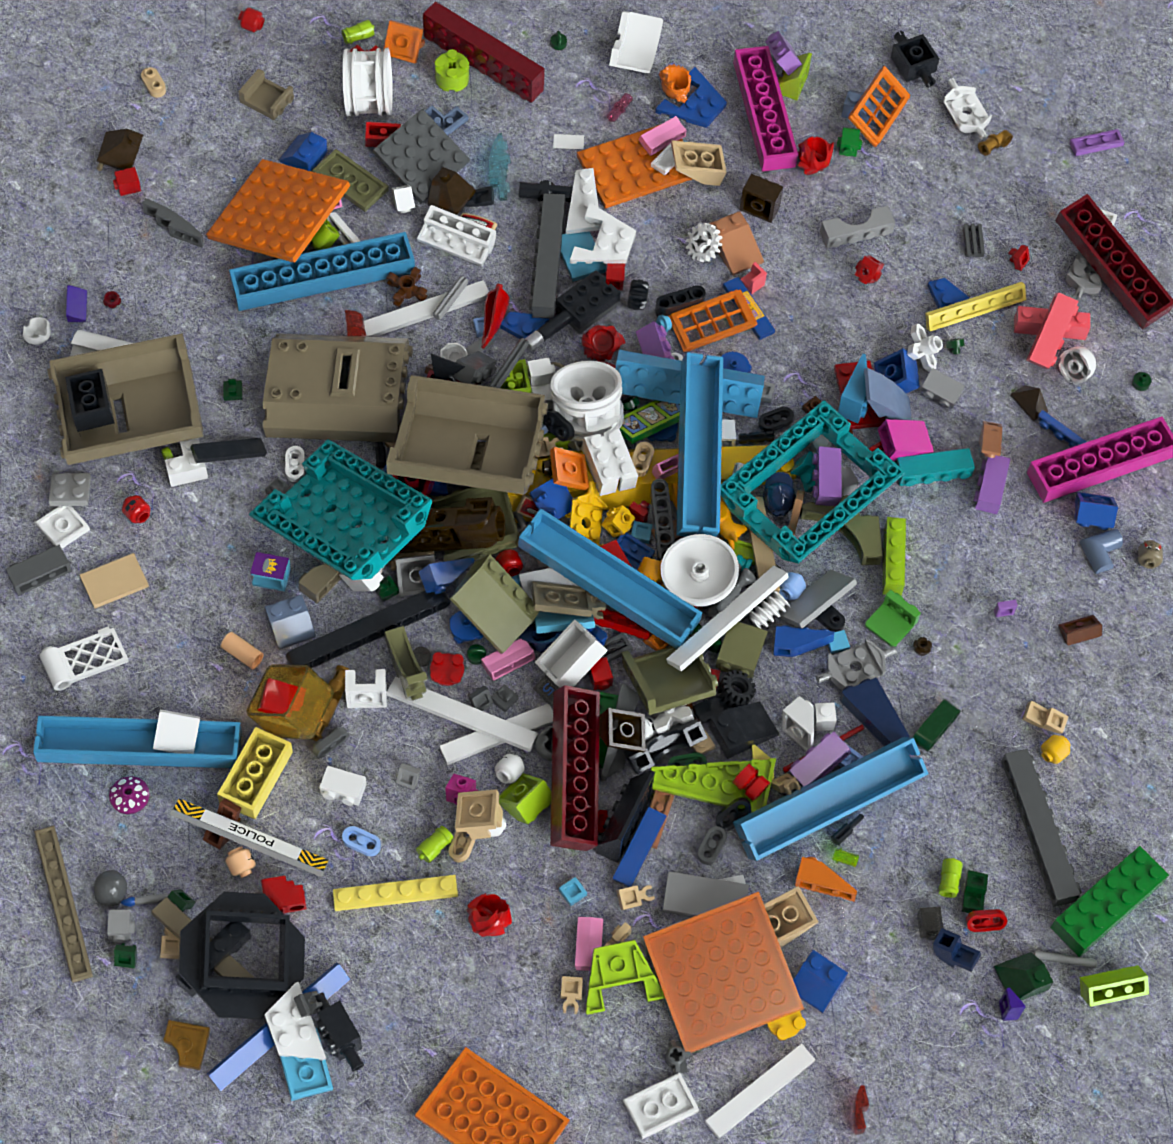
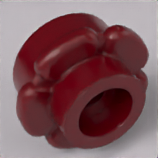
[103,291,121,308]

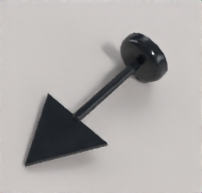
[431,353,465,382]

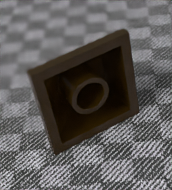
[97,128,143,170]
[427,167,476,215]
[599,708,646,753]

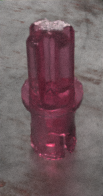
[607,93,633,122]

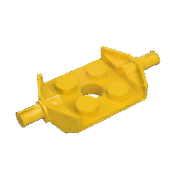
[569,481,608,546]

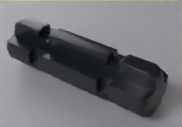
[738,431,775,444]

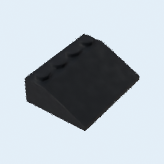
[596,770,655,863]

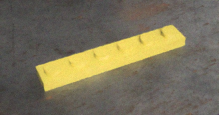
[925,282,1026,331]
[333,875,458,911]

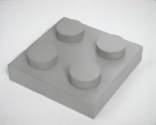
[49,473,91,506]

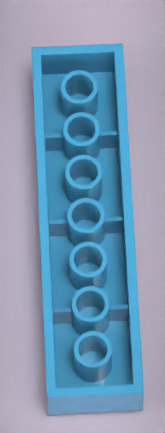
[615,350,765,418]

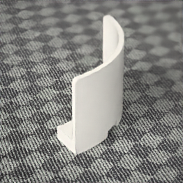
[609,11,663,73]

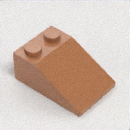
[709,211,764,275]

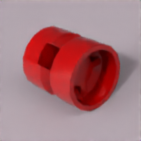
[732,764,770,802]

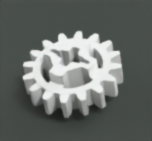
[686,223,722,262]

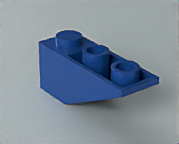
[774,625,835,657]

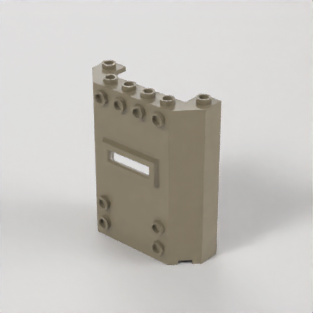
[47,333,203,465]
[263,333,413,442]
[386,375,548,495]

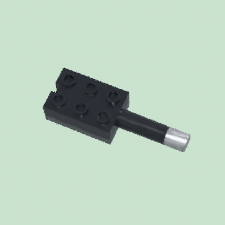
[525,270,621,351]

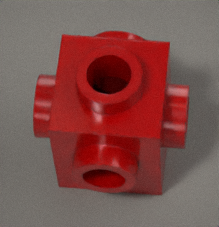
[854,255,884,284]

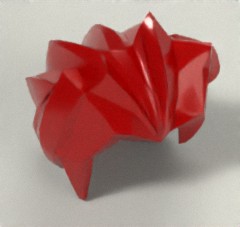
[797,136,834,175]
[581,325,626,362]
[467,893,512,937]

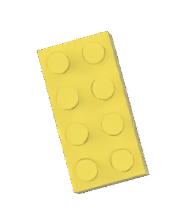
[217,727,293,819]

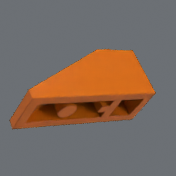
[795,857,857,902]

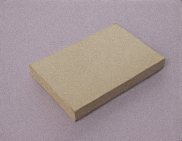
[80,553,149,609]

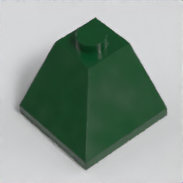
[994,952,1054,1000]

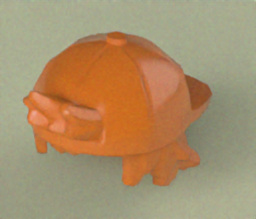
[659,64,691,103]

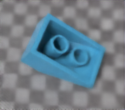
[838,353,869,423]

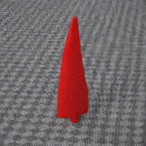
[481,283,510,349]

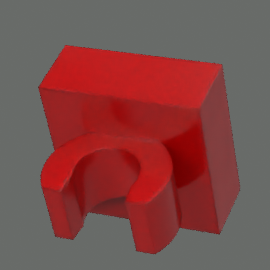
[1008,245,1030,271]
[629,500,650,523]

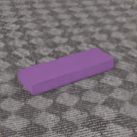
[1069,129,1125,156]

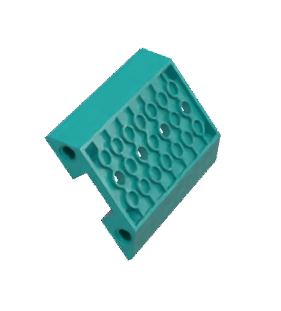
[249,439,432,580]

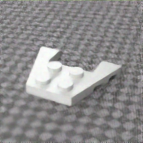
[570,203,636,264]

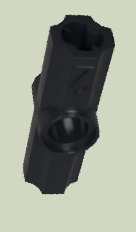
[519,180,573,202]

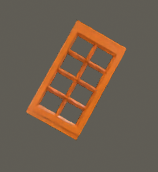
[848,66,910,147]
[668,289,757,352]

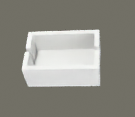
[581,429,638,496]
[535,620,608,688]

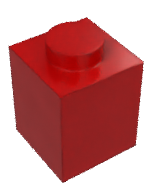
[113,167,141,196]
[606,263,625,291]
[588,657,613,690]

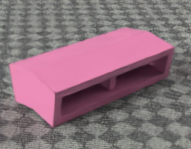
[638,116,686,156]
[652,454,679,479]
[481,639,536,681]
[575,917,603,971]

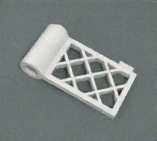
[39,626,129,691]

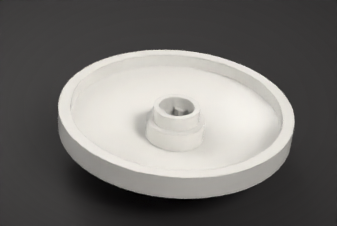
[661,534,739,606]

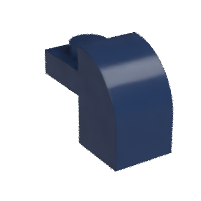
[932,928,981,972]

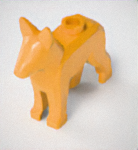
[671,483,748,550]

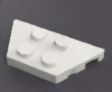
[265,982,326,1061]

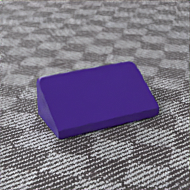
[66,285,87,323]
[999,988,1026,1021]

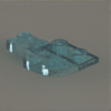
[489,133,511,201]

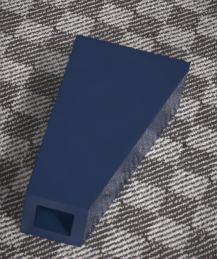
[839,677,910,746]

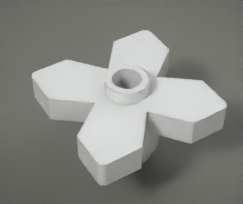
[907,324,943,372]
[652,704,694,735]

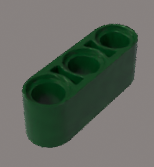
[912,699,961,752]

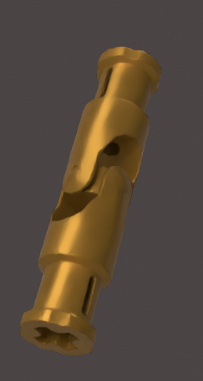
[305,665,350,741]

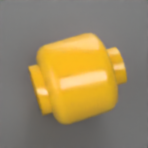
[1041,735,1071,764]

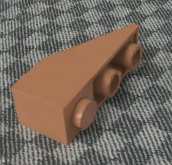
[979,421,1003,458]

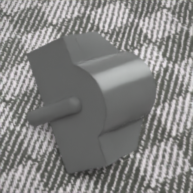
[665,1040,691,1075]

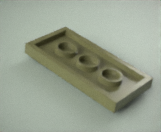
[312,149,389,212]

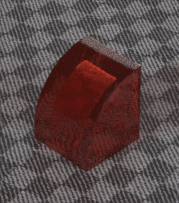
[345,310,366,336]

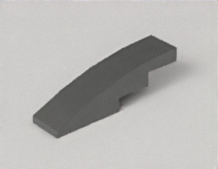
[142,198,204,248]

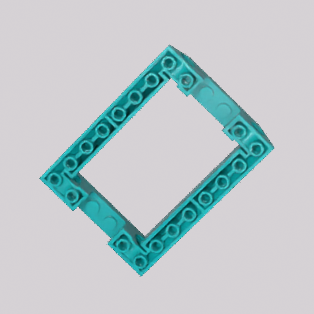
[721,400,905,564]

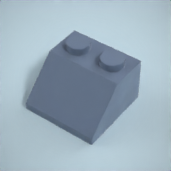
[265,594,316,650]

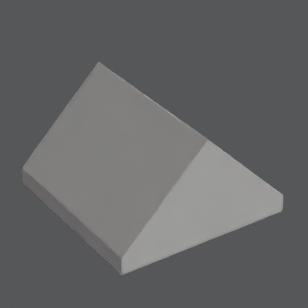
[395,554,435,596]

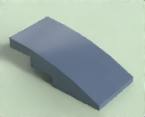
[864,368,912,420]

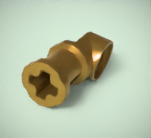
[978,130,1013,156]

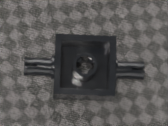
[890,31,940,88]
[315,993,364,1072]

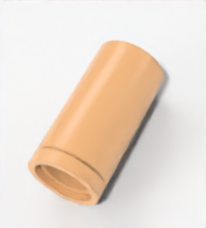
[221,632,264,669]

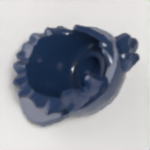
[763,472,796,517]

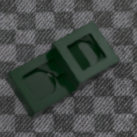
[962,870,988,913]

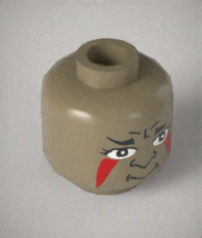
[1138,540,1163,569]

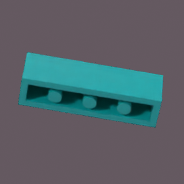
[896,448,975,486]

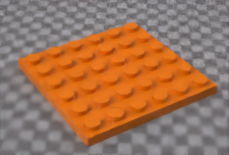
[206,159,350,263]
[643,892,804,1053]

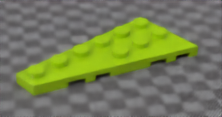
[650,758,776,813]

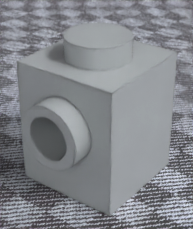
[107,910,135,943]

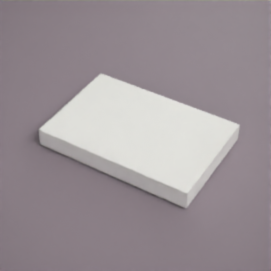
[623,1073,699,1139]

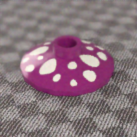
[109,776,150,814]

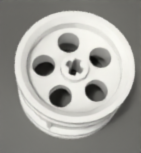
[343,48,393,116]
[550,361,624,441]

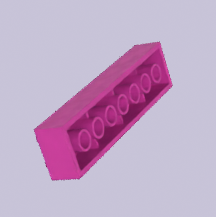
[733,46,798,172]
[1027,416,1173,503]

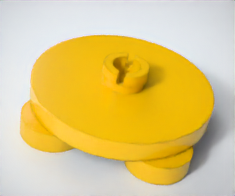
[767,1011,806,1040]

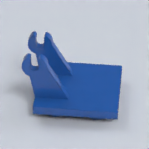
[529,478,573,519]

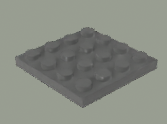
[372,109,470,204]

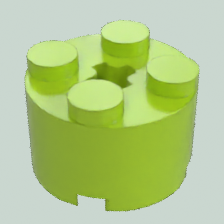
[435,49,469,92]

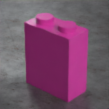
[877,419,934,461]

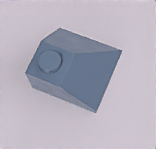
[841,89,883,126]

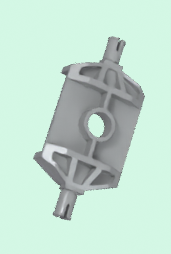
[1066,251,1104,301]
[815,639,897,690]

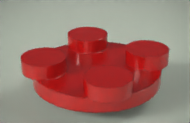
[430,652,464,686]

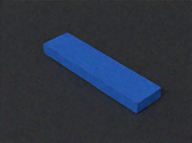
[612,807,667,887]

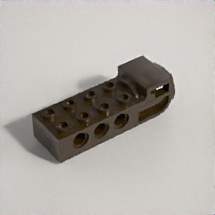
[398,497,506,553]

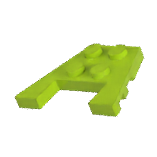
[585,940,665,1015]

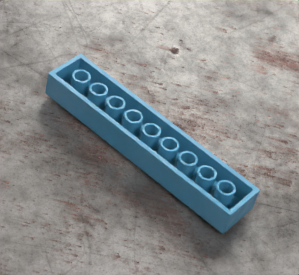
[229,232,415,311]

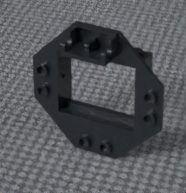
[178,891,305,1019]

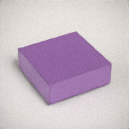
[994,600,1018,617]

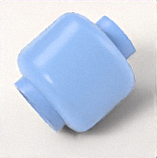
[779,572,806,601]

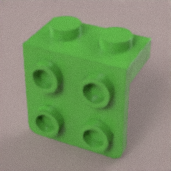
[865,590,921,647]

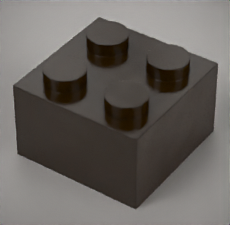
[739,174,783,223]

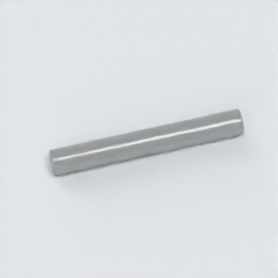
[1034,950,1097,968]

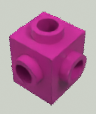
[445,774,478,805]

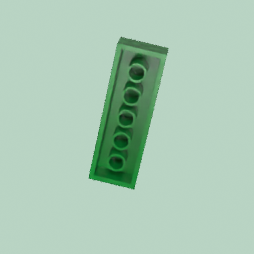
[1050,846,1169,957]

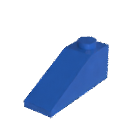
[419,558,474,594]

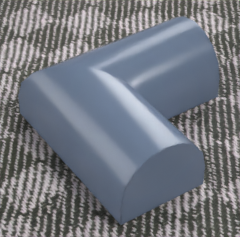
[425,105,469,135]
[1079,529,1123,574]

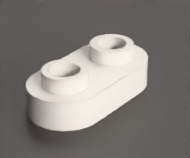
[285,446,305,482]

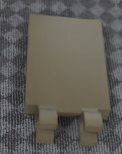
[531,581,606,619]

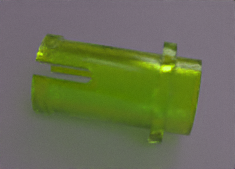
[832,847,859,867]

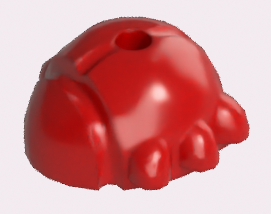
[598,810,609,833]

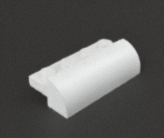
[417,205,496,266]
[70,330,133,356]

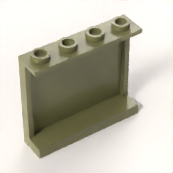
[431,487,519,562]
[621,636,718,716]

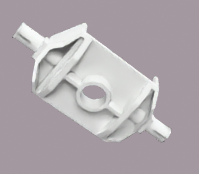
[943,78,992,140]

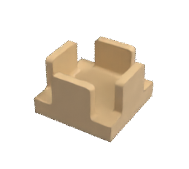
[455,789,503,839]

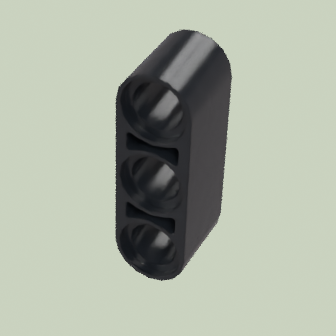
[655,285,706,317]

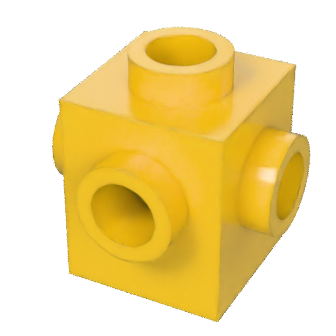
[601,505,635,538]

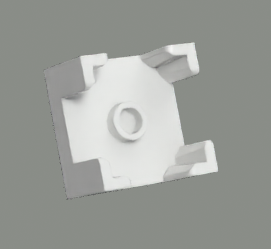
[345,669,387,708]

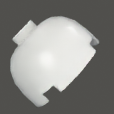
[1059,346,1096,384]

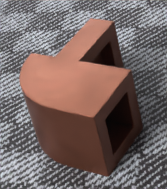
[203,798,241,850]

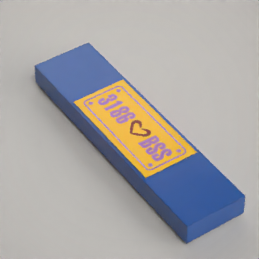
[723,277,775,340]

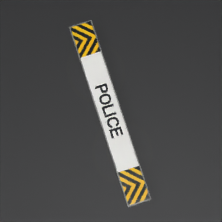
[170,797,330,877]

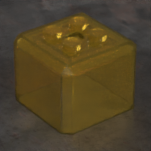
[246,664,334,739]

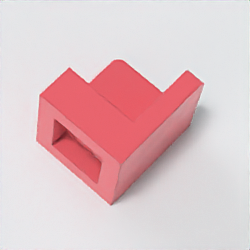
[741,262,767,295]

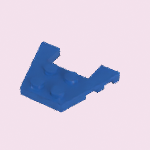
[655,67,727,128]

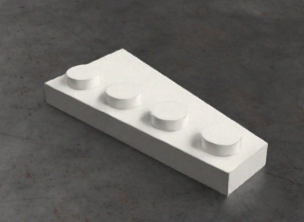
[566,168,601,234]

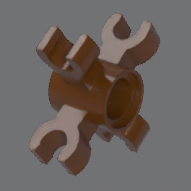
[386,267,428,307]

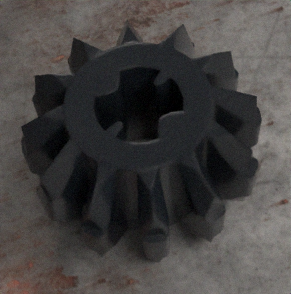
[627,279,649,310]

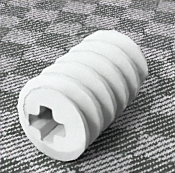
[748,590,790,629]

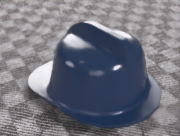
[519,624,563,653]

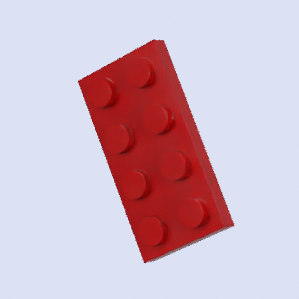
[834,360,885,430]

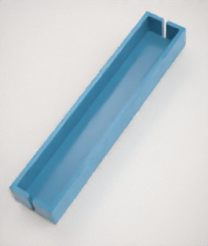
[676,352,723,537]
[518,509,703,649]
[33,716,242,768]
[733,737,929,861]

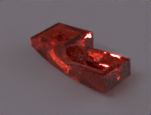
[853,1085,870,1135]

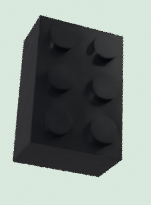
[65,369,115,432]

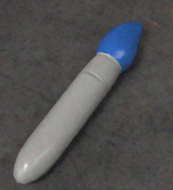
[121,894,170,906]

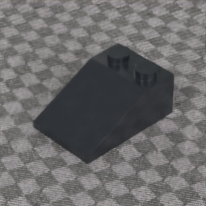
[708,702,779,759]

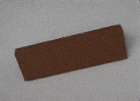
[1058,615,1102,646]

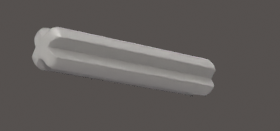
[433,276,468,320]

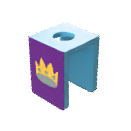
[250,552,291,592]

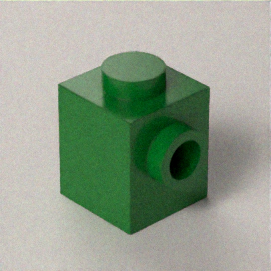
[837,127,862,157]

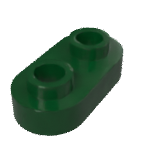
[667,752,707,766]

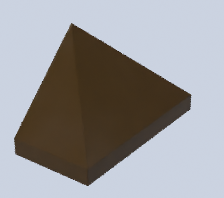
[1010,385,1048,422]

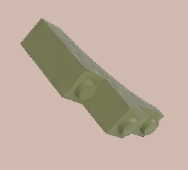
[800,495,883,565]
[384,626,428,701]

